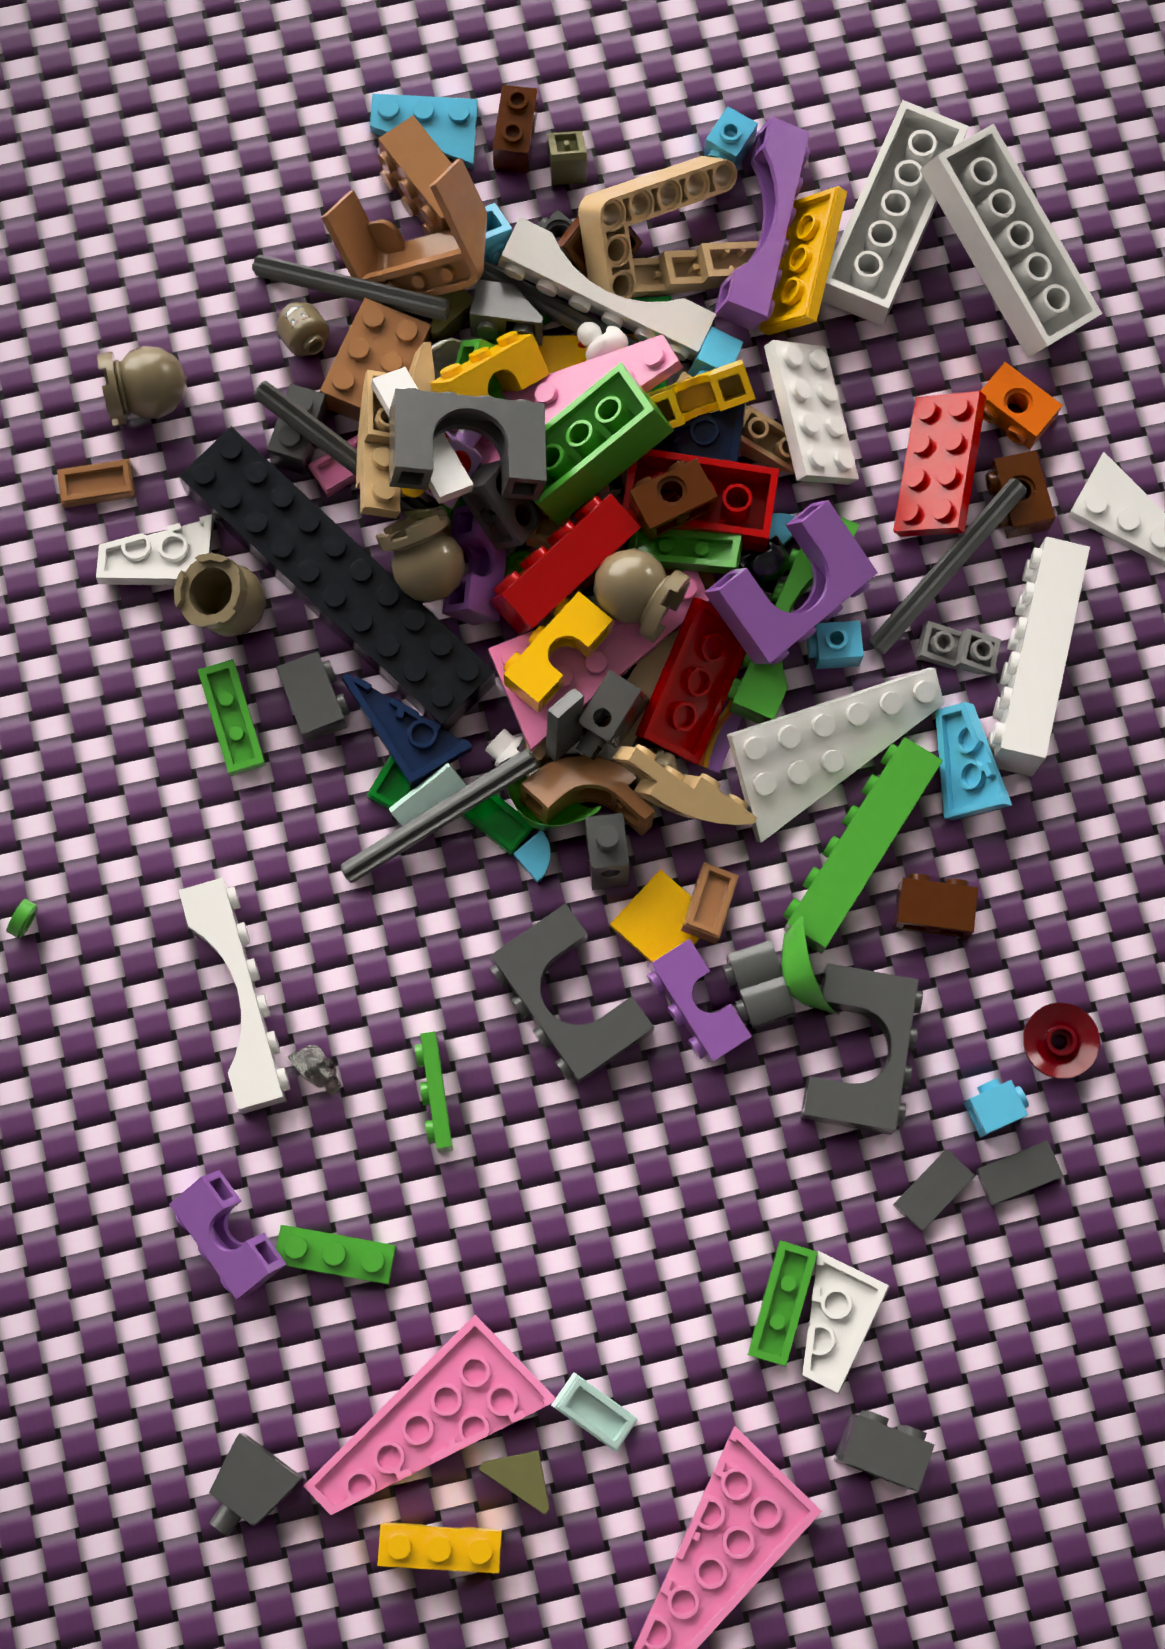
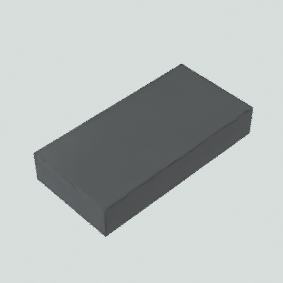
[546,688,584,762]
[975,1140,1063,1206]
[893,1149,975,1232]

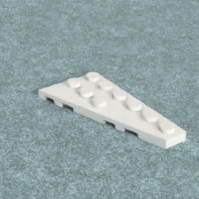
[727,667,944,843]

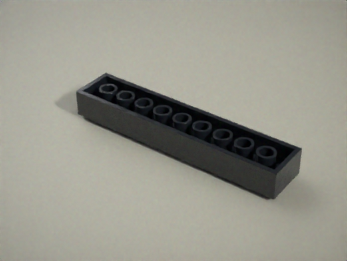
[179,426,496,732]

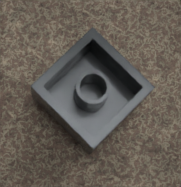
[834,1410,935,1491]

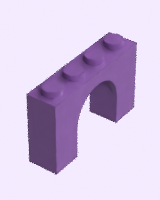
[704,500,878,665]

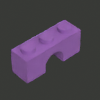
[442,505,507,626]
[647,939,752,1062]
[169,1170,287,1300]

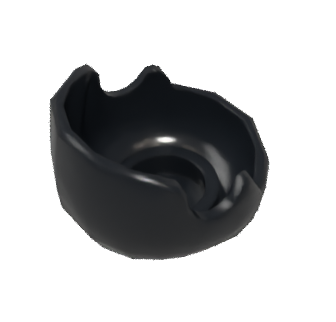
[739,536,789,588]

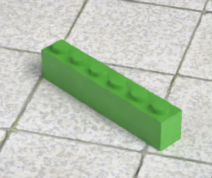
[783,737,943,954]

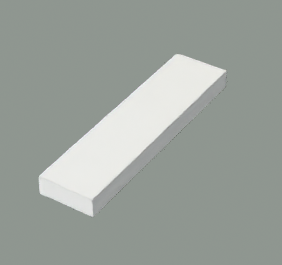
[371,367,474,504]

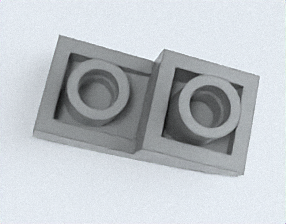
[915,621,1001,675]

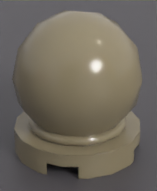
[97,346,187,427]
[375,506,466,603]
[593,548,690,643]
[174,553,266,637]

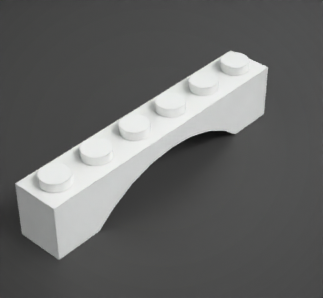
[498,217,716,361]
[179,878,290,1114]

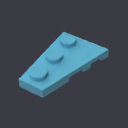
[370,93,478,170]
[935,702,1012,820]

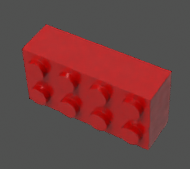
[622,449,779,553]
[489,494,641,635]

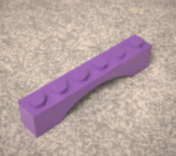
[714,116,810,331]

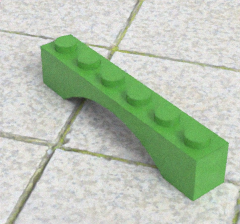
[727,517,859,724]

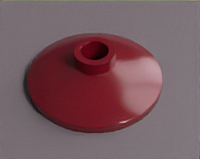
[1023,1002,1100,1079]

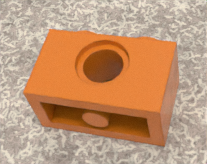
[981,362,1063,450]

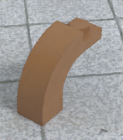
[519,756,655,836]

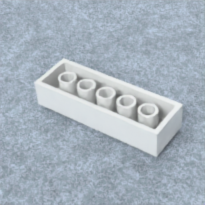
[822,100,969,326]
[920,124,1102,358]
[987,537,1090,777]

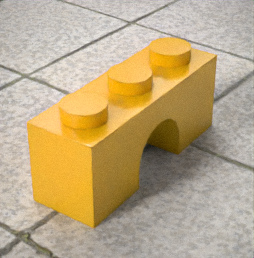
[429,331,549,397]
[647,359,756,428]
[503,591,613,713]
[377,1522,503,1573]

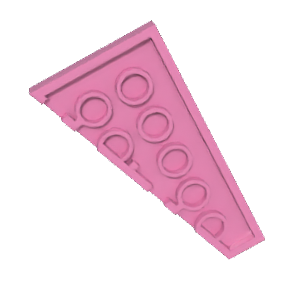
[474,335,684,465]
[633,1426,822,1649]

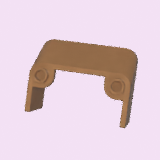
[321,158,487,296]

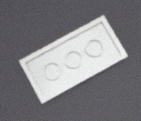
[764,340,859,485]

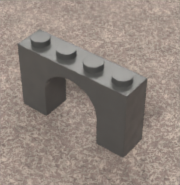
[389,388,547,500]
[489,903,654,1085]
[800,963,923,1135]

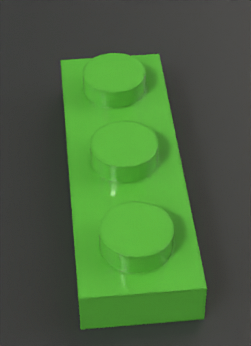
[627,527,743,574]
[198,659,266,777]
[414,1031,453,1152]
[276,1225,396,1285]
[747,1240,818,1367]

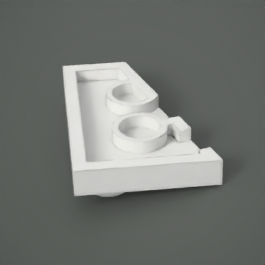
[1068,452,1165,567]
[96,514,214,586]
[802,1251,889,1394]

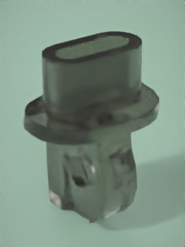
[287,1045,342,1095]

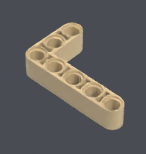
[578,156,737,299]

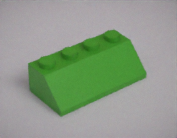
[534,362,674,525]

